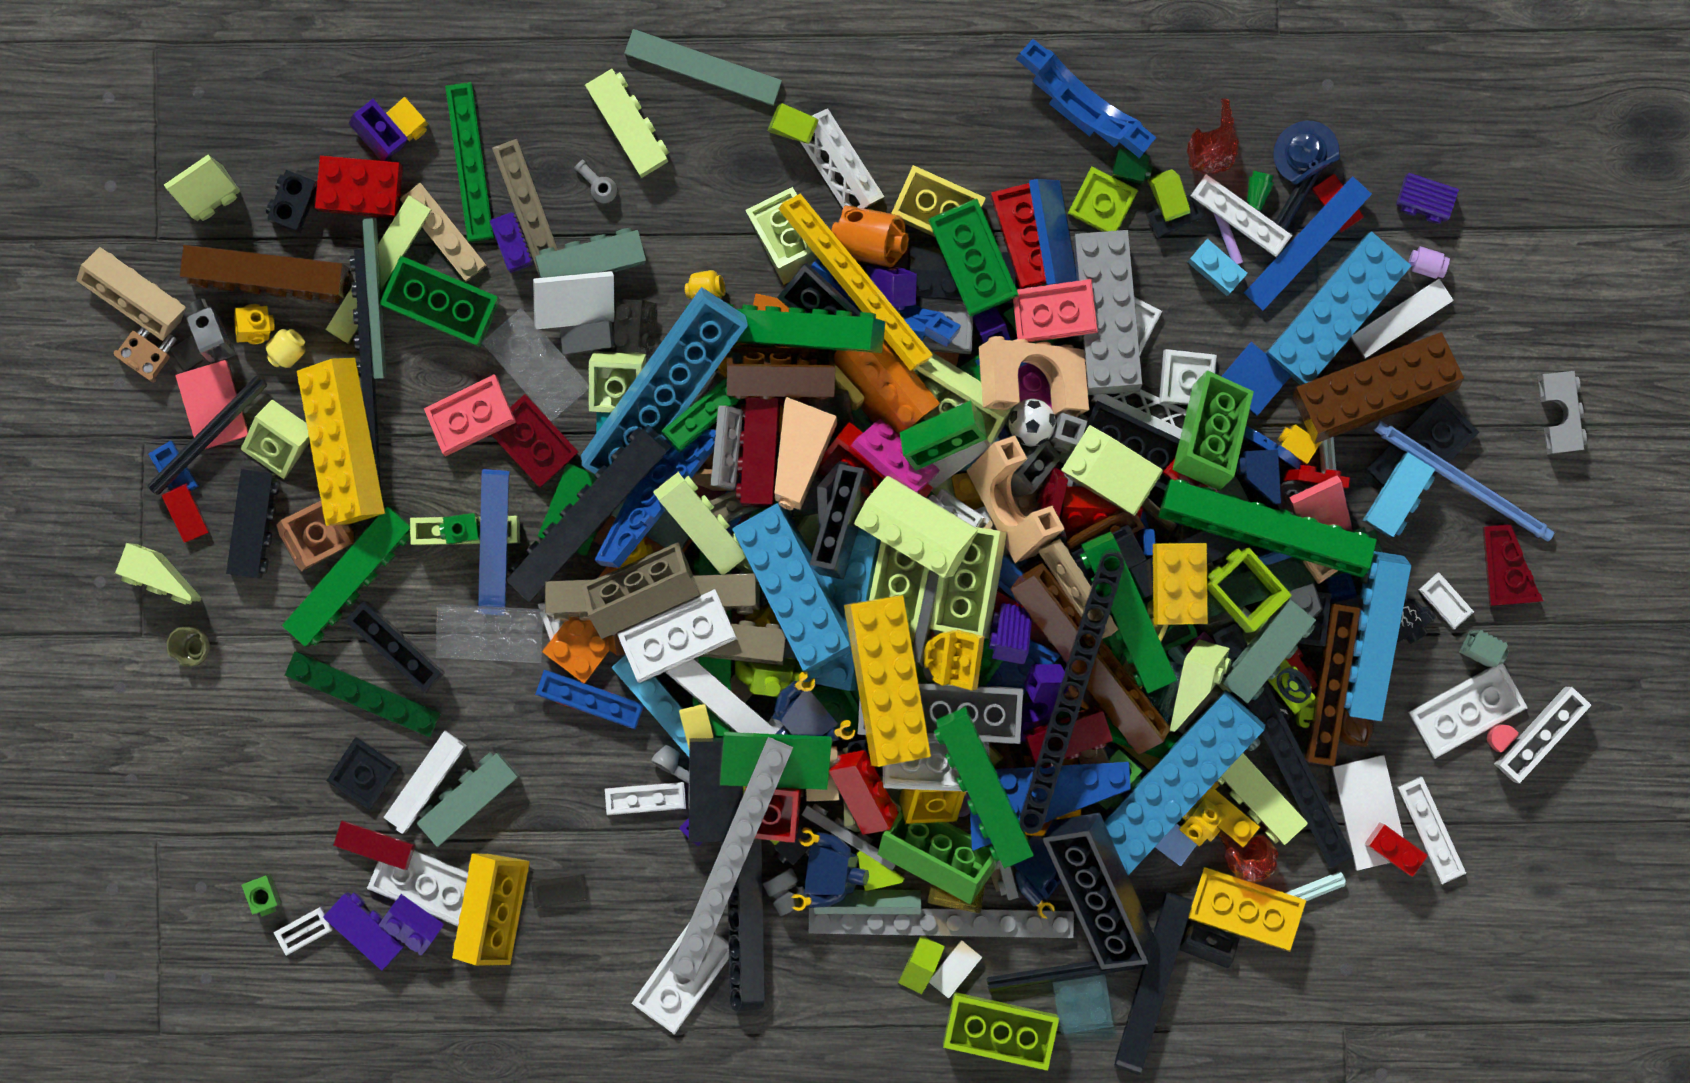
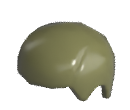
[166,627,210,667]

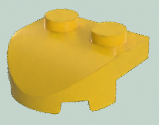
[923,630,985,691]

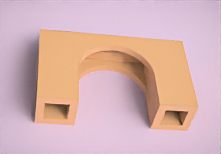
[979,336,1089,417]
[966,436,1064,563]

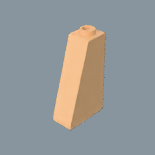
[775,397,837,510]

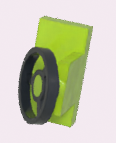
[1267,659,1316,714]

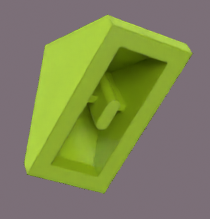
[767,103,819,144]
[1147,169,1190,222]
[857,850,905,891]
[898,935,945,994]

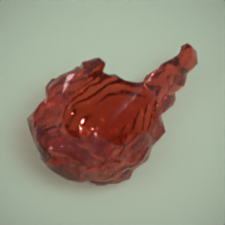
[1187,98,1239,174]
[1217,826,1279,882]

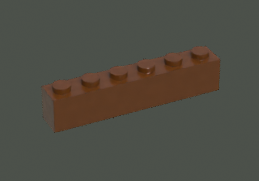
[1304,602,1361,766]

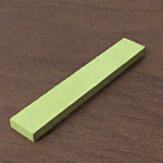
[326,195,432,344]

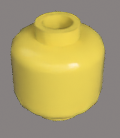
[266,329,305,368]

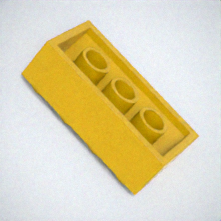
[452,854,530,965]

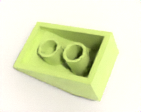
[164,155,241,221]
[746,187,818,284]
[1061,425,1163,516]
[1170,640,1231,732]

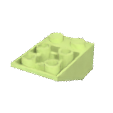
[115,543,201,604]

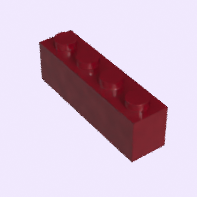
[736,397,780,508]

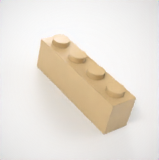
[76,247,186,341]

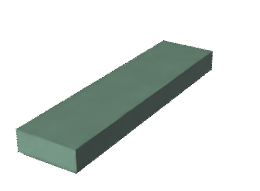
[815,890,921,915]

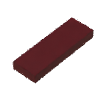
[333,820,416,870]

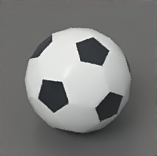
[1009,399,1056,447]

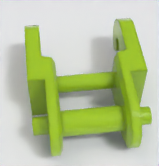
[1295,699,1315,727]

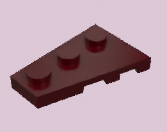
[1482,525,1544,606]

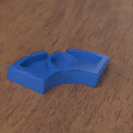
[1243,426,1302,469]
[1136,512,1155,557]

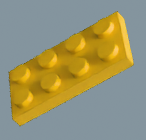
[1188,867,1306,952]

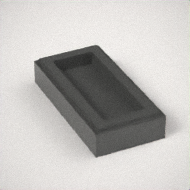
[560,321,615,355]

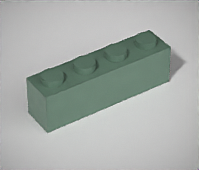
[535,228,646,278]
[1221,598,1316,703]
[417,752,520,847]

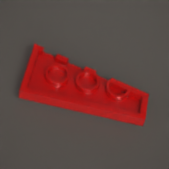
[991,183,1046,289]

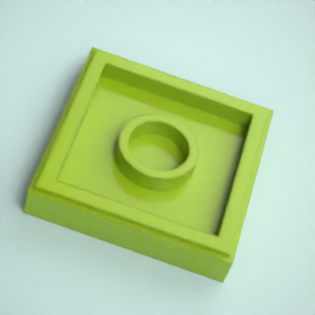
[1067,166,1138,232]

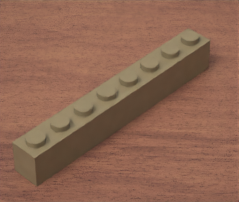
[545,574,760,621]

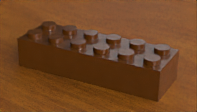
[180,245,350,304]
[1293,332,1464,444]

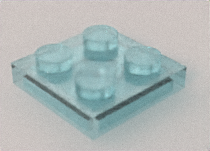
[1052,974,1113,1035]

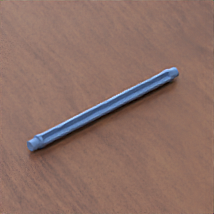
[1373,420,1554,542]

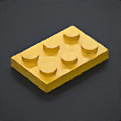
[1153,543,1208,625]

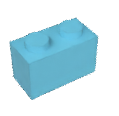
[1187,239,1247,296]

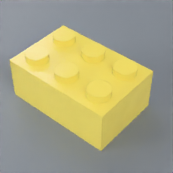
[891,165,985,237]

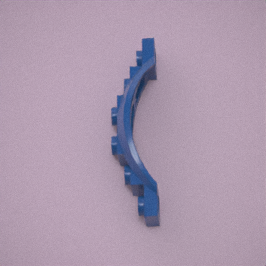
[1016,39,1157,158]
[811,258,961,347]

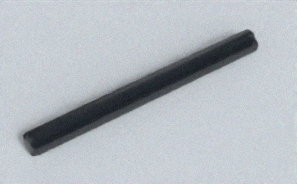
[148,376,267,495]
[987,960,1144,992]

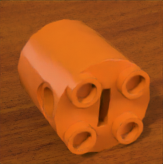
[831,205,909,268]

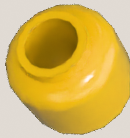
[685,270,726,300]

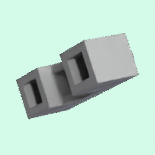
[1538,371,1587,455]

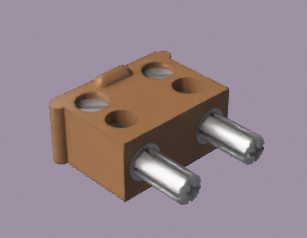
[114,327,176,383]

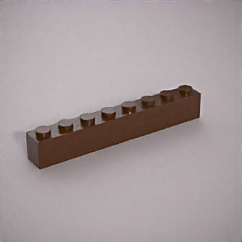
[1010,563,1170,755]

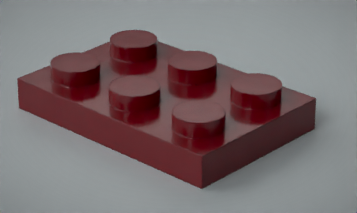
[491,394,579,488]

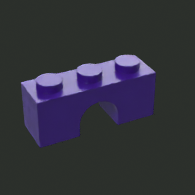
[1020,664,1069,742]

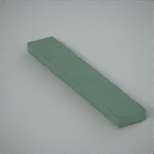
[624,29,782,106]
[363,218,387,379]

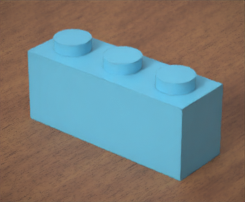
[1363,453,1435,538]

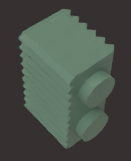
[1459,630,1509,667]

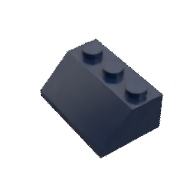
[1235,450,1281,506]

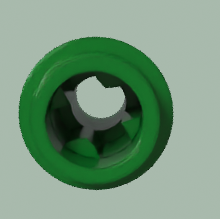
[1247,170,1274,211]

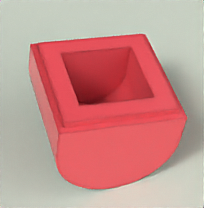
[1487,724,1518,752]

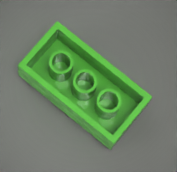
[1173,370,1254,491]
[877,809,997,905]

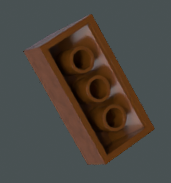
[727,345,835,400]

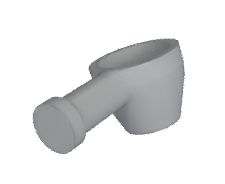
[574,159,617,203]
[651,745,689,784]

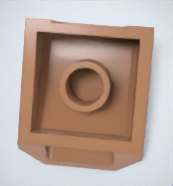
[277,501,354,571]

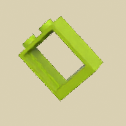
[1207,548,1292,633]

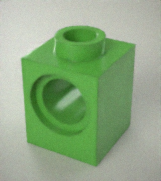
[242,874,281,917]

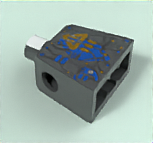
[187,299,237,364]

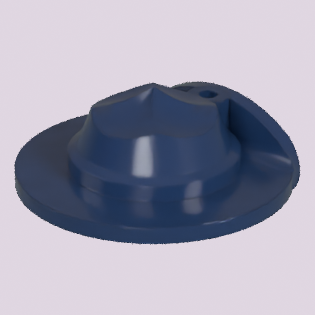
[1273,121,1340,184]

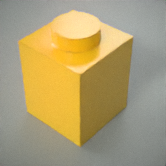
[386,97,429,141]
[1278,425,1322,465]

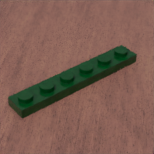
[284,651,441,737]

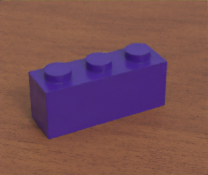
[323,892,406,971]

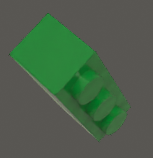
[900,400,987,471]

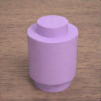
[1408,246,1450,279]

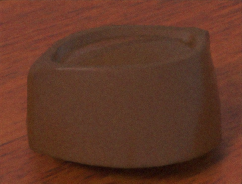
[1339,708,1374,747]

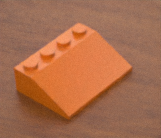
[834,339,940,435]

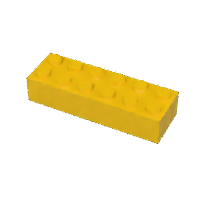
[297,358,385,526]
[844,595,931,767]

